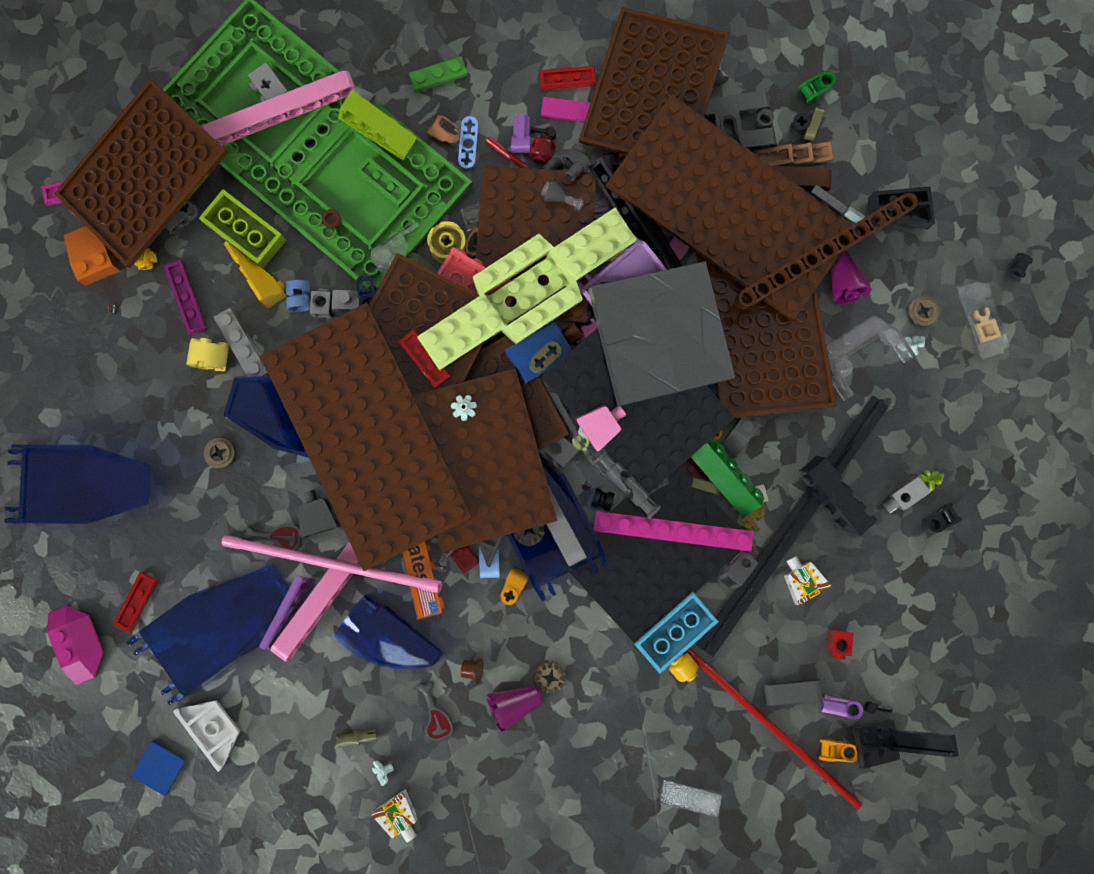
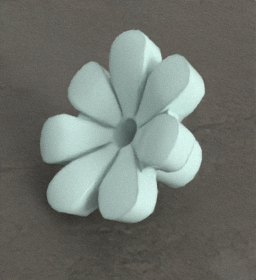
[900,336,925,356]
[451,395,477,421]
[372,760,394,786]

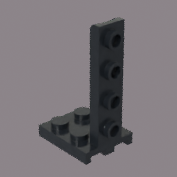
[853,719,959,769]

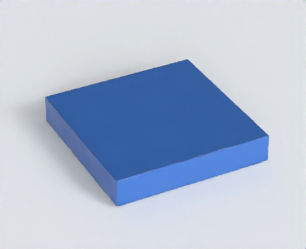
[131,740,187,796]

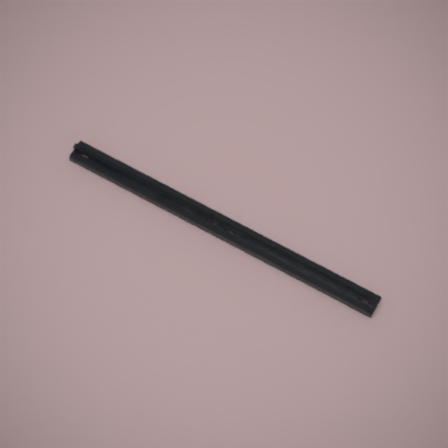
[697,395,889,657]

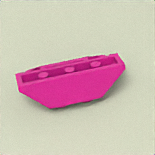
[47,605,104,685]

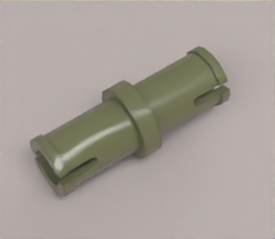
[336,728,377,748]

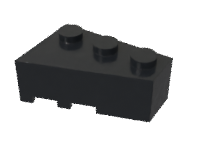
[868,186,935,230]

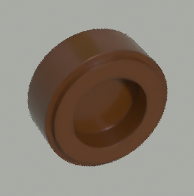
[322,209,342,230]

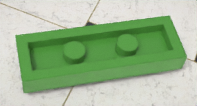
[409,56,468,93]
[356,157,412,208]

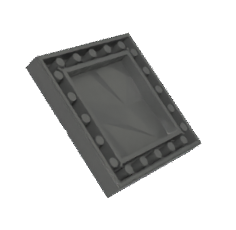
[588,261,735,407]

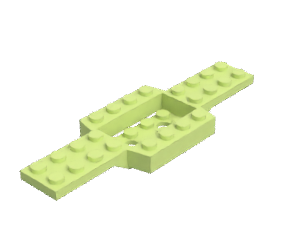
[417,208,637,371]

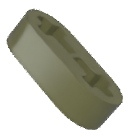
[803,106,825,142]
[529,341,562,374]
[691,478,721,496]

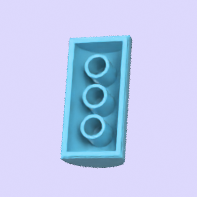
[634,592,719,674]

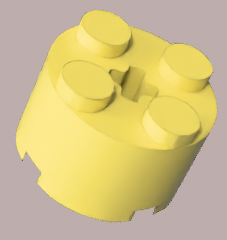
[427,221,466,264]
[186,338,229,372]

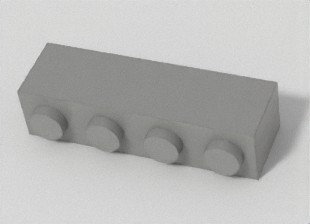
[213,308,270,386]

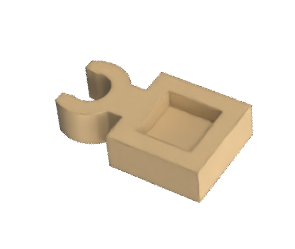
[973,307,1001,343]

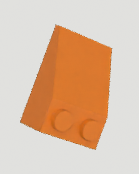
[64,226,121,286]

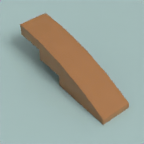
[754,141,834,167]

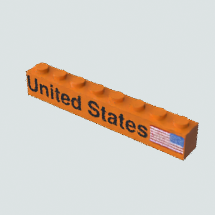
[402,540,444,620]

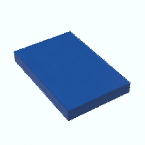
[505,322,572,384]

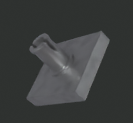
[810,185,848,216]

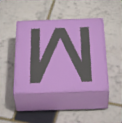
[594,193,609,214]

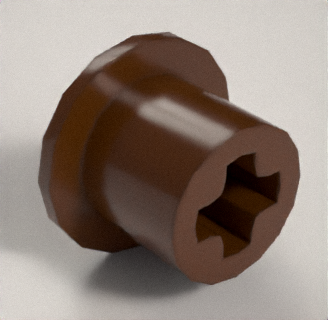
[461,659,484,684]

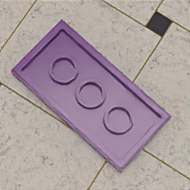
[259,575,315,650]

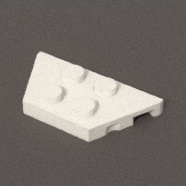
[173,700,240,772]

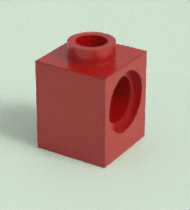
[828,629,854,659]

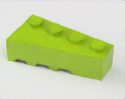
[338,90,417,161]

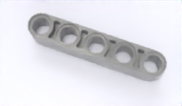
[547,486,587,567]

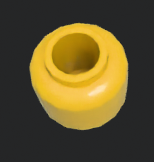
[669,653,698,682]

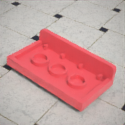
[437,247,514,306]

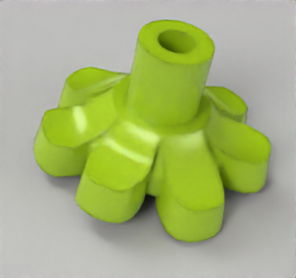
[918,470,944,491]

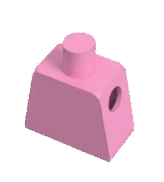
[575,405,626,452]

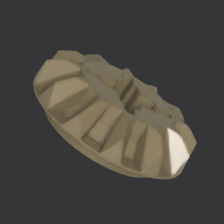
[908,296,940,326]
[204,438,235,469]
[513,525,544,546]
[535,662,566,693]

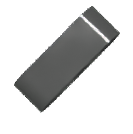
[764,679,823,706]

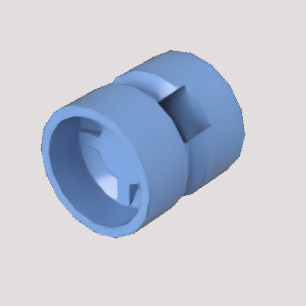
[285,280,311,312]

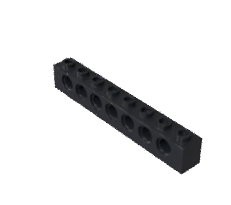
[589,154,683,270]

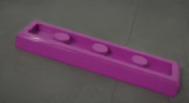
[164,259,208,336]

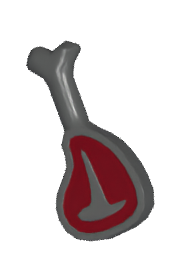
[243,524,302,551]
[418,682,454,741]

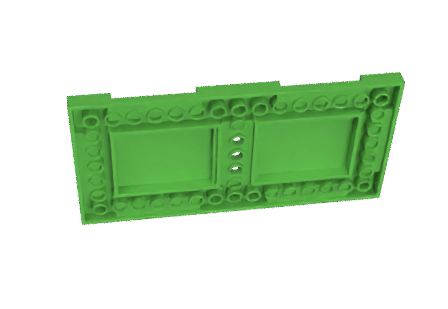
[163,0,473,296]

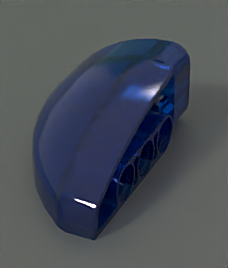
[333,594,444,670]

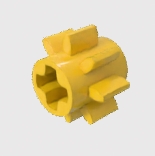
[134,248,157,270]

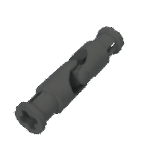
[594,450,661,519]

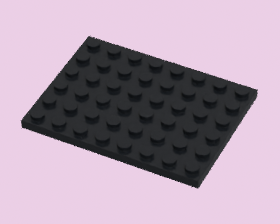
[541,328,735,493]
[559,466,741,643]

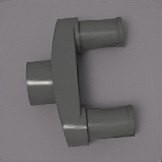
[540,144,591,181]

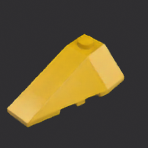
[224,241,288,309]

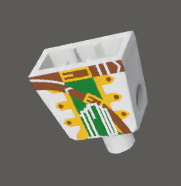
[784,556,831,605]
[371,789,418,842]

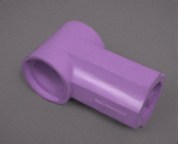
[511,115,531,154]
[821,695,863,719]

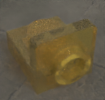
[742,503,767,532]

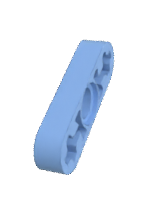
[458,116,479,171]

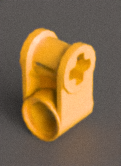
[500,566,530,605]
[819,738,858,762]

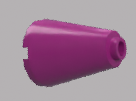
[830,251,872,305]
[486,686,543,732]

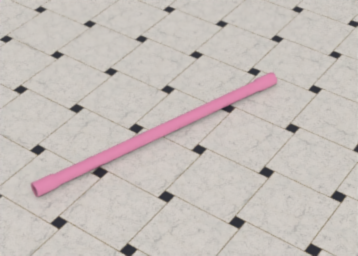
[222,535,442,593]

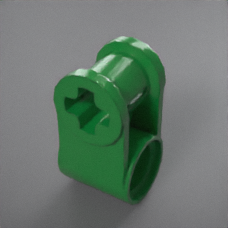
[798,70,836,104]

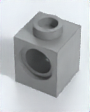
[310,288,332,318]

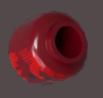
[530,135,556,165]

